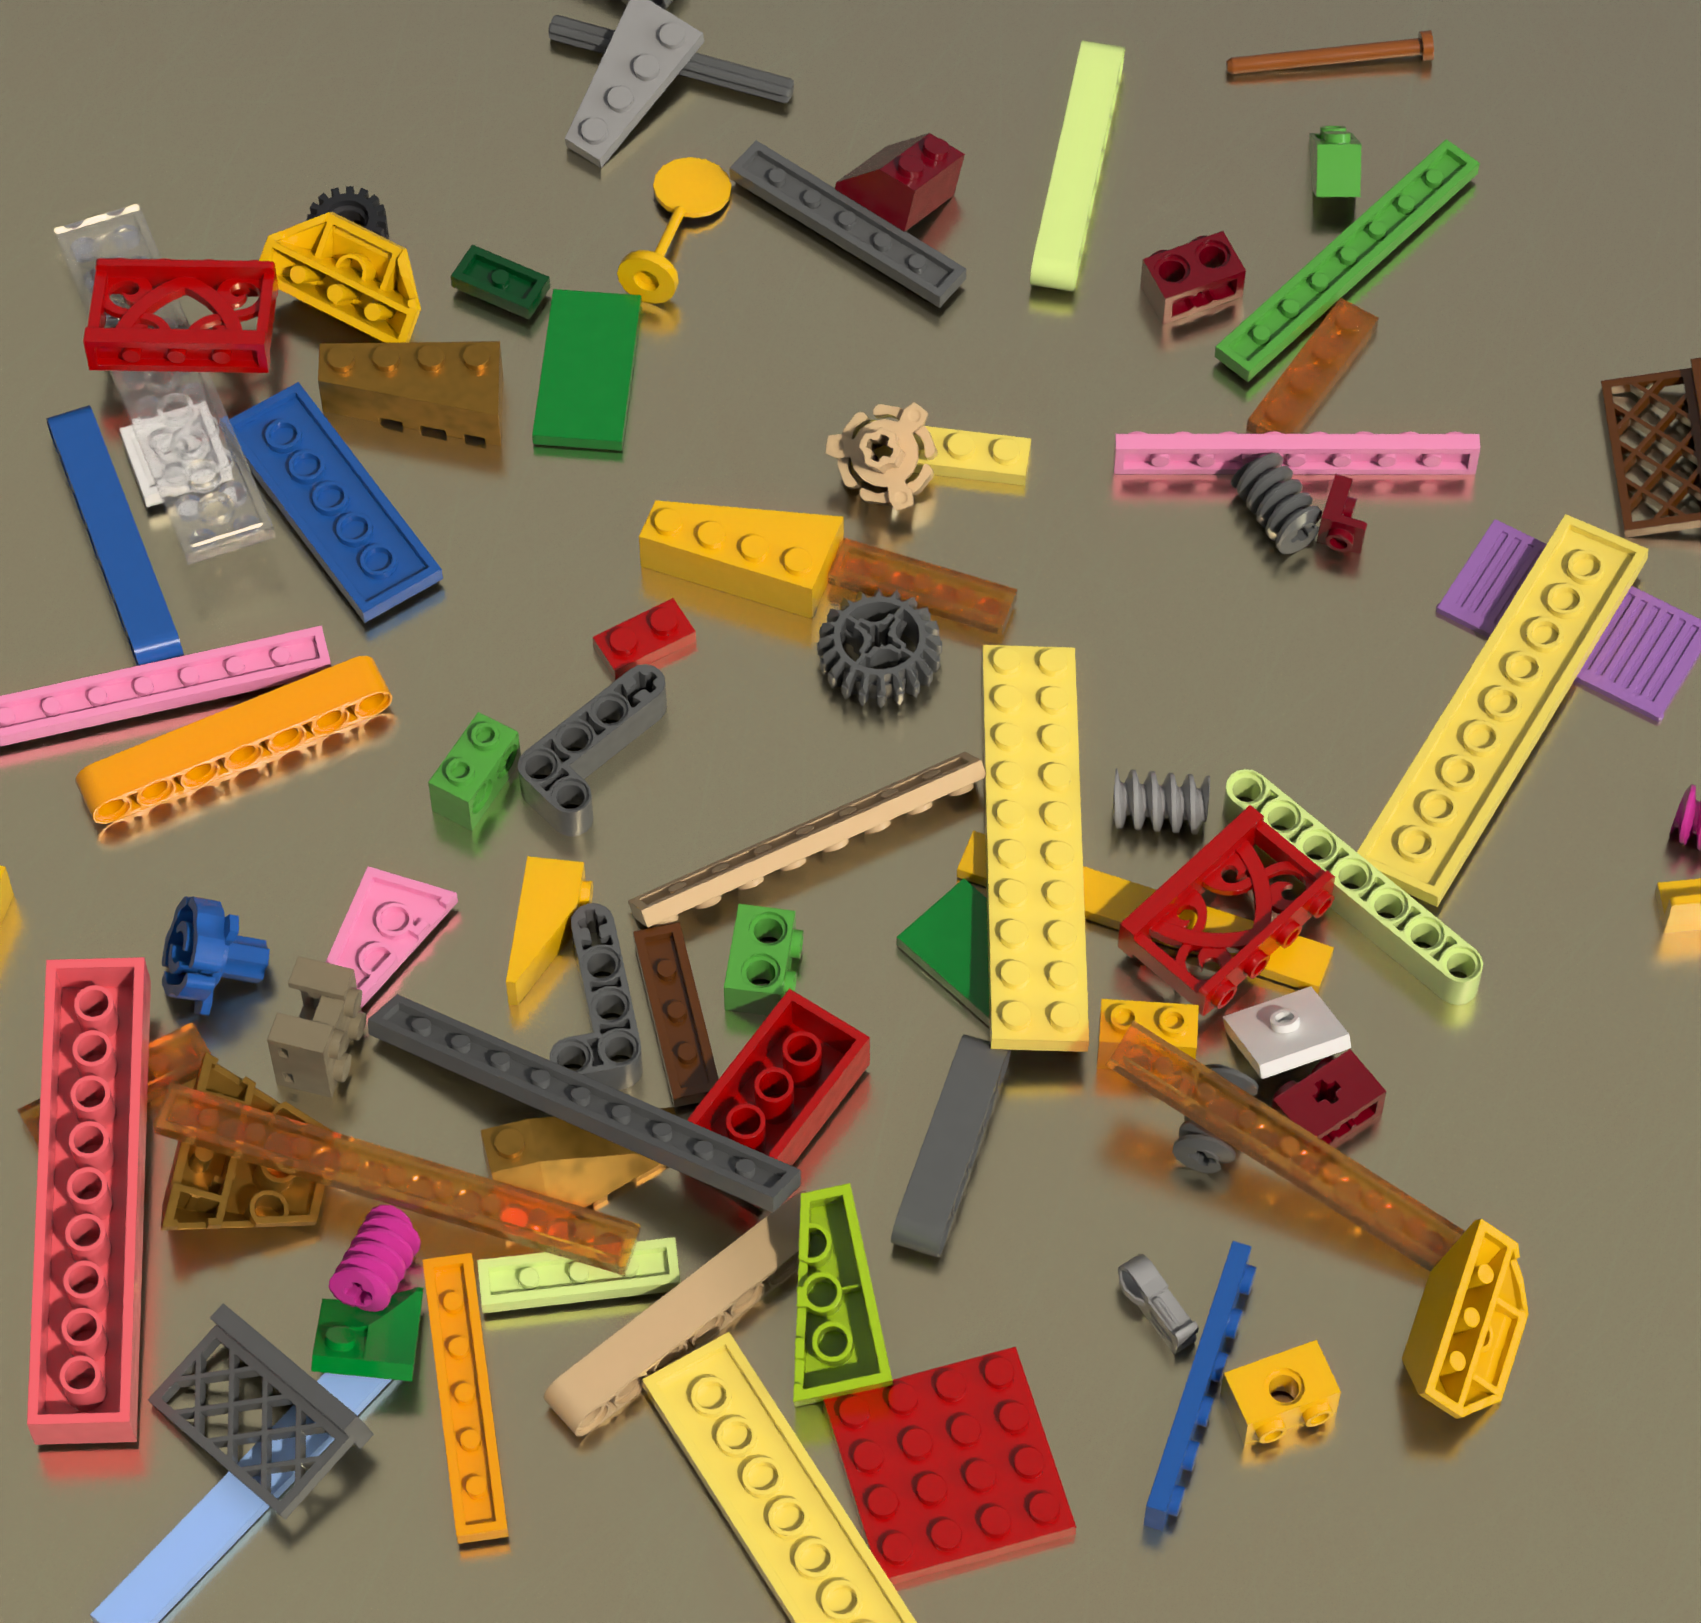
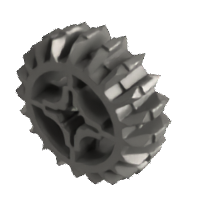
[817,587,942,708]

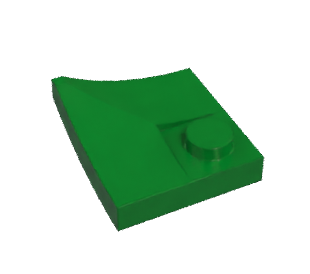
[311,1287,424,1381]

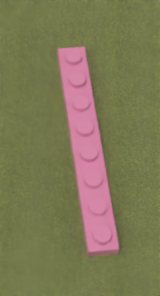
[1113,431,1480,475]
[0,625,332,747]

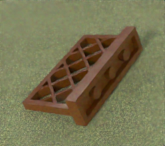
[1601,358,1701,538]

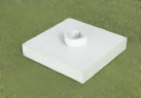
[1223,986,1351,1079]

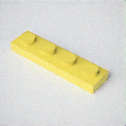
[851,417,1031,486]

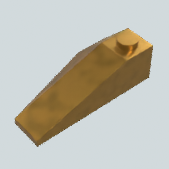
[480,1107,676,1242]

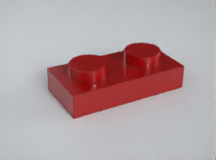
[592,598,696,681]

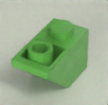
[1309,125,1362,197]

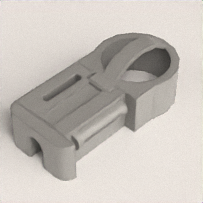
[1118,1254,1199,1354]

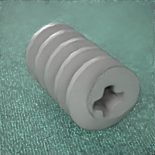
[1112,768,1210,835]

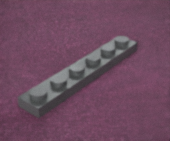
[729,140,966,308]

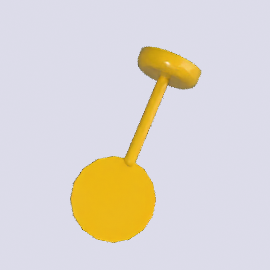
[617,157,732,304]

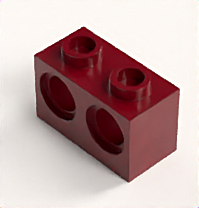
[1140,231,1246,325]

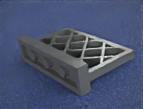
[148,1303,374,1520]

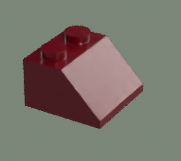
[835,133,965,232]

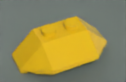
[259,212,421,343]
[1402,1219,1529,1419]

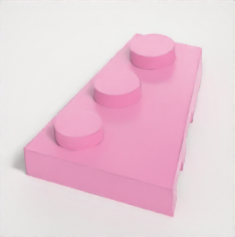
[326,866,458,1008]

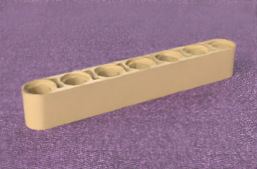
[543,1191,808,1436]

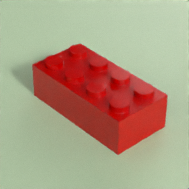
[687,988,870,1209]

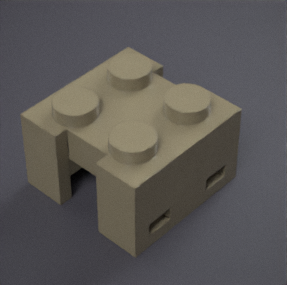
[267,956,366,1098]

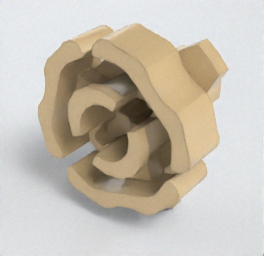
[826,402,938,512]

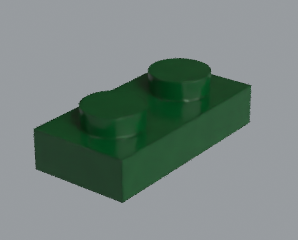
[450,244,551,319]

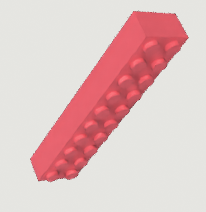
[27,957,151,1445]

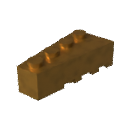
[318,341,503,446]

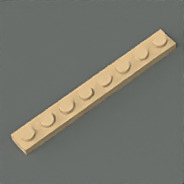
[628,752,986,928]

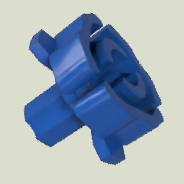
[162,896,270,1016]

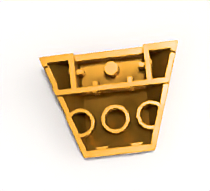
[161,1051,337,1230]

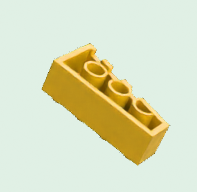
[639,500,844,619]

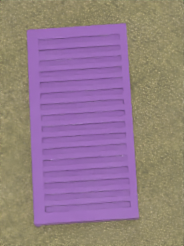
[1436,519,1701,722]

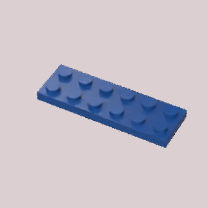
[221,382,443,622]

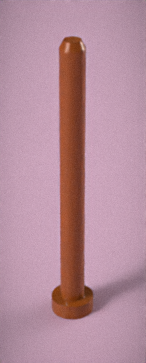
[1226,30,1434,75]

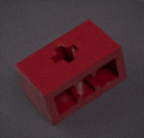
[1269,1049,1387,1164]

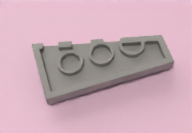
[565,0,704,168]

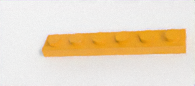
[422,1253,509,1544]

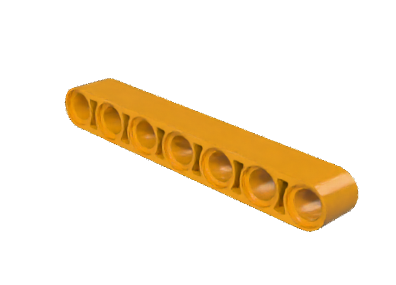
[75,656,393,824]

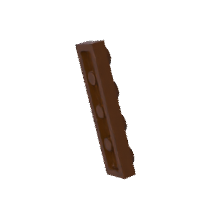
[633,922,719,1107]

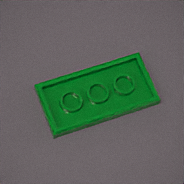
[532,289,642,451]

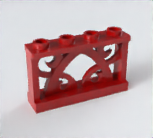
[83,258,279,373]
[1118,805,1335,1017]

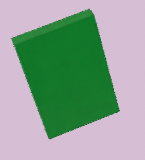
[896,878,990,1027]

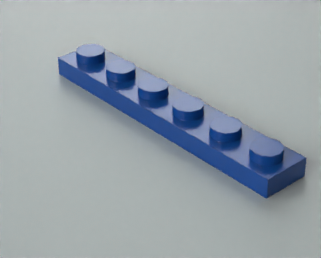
[1144,1241,1257,1531]

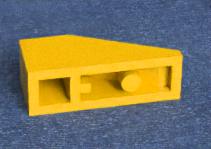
[506,856,593,1005]

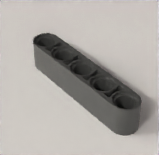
[891,1034,1011,1258]

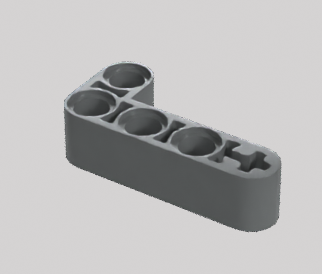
[518,664,667,837]
[550,903,643,1090]

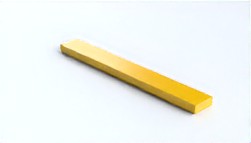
[957,830,1334,994]

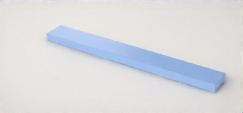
[90,1373,392,1623]

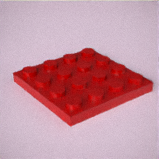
[823,1347,1076,1585]

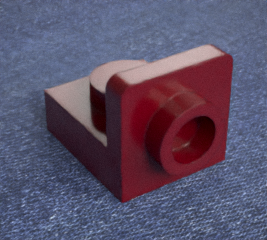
[1317,474,1367,554]

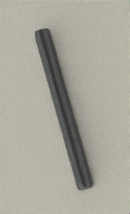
[548,15,794,103]

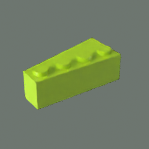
[793,1183,893,1407]

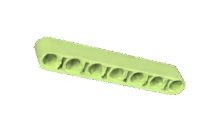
[1030,40,1125,292]
[1223,769,1483,1005]

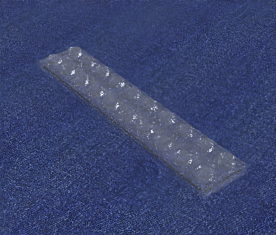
[54,203,276,565]

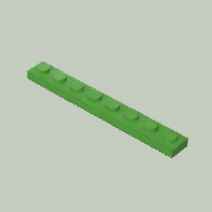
[1214,139,1480,382]

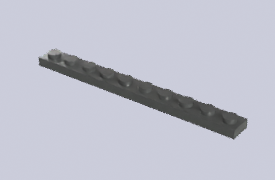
[368,994,801,1213]

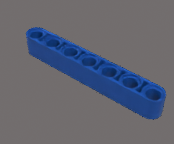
[46,405,184,666]

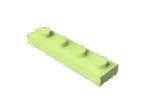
[477,1237,681,1313]

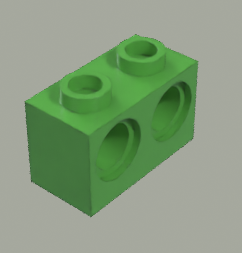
[428,712,521,831]
[724,904,804,1016]

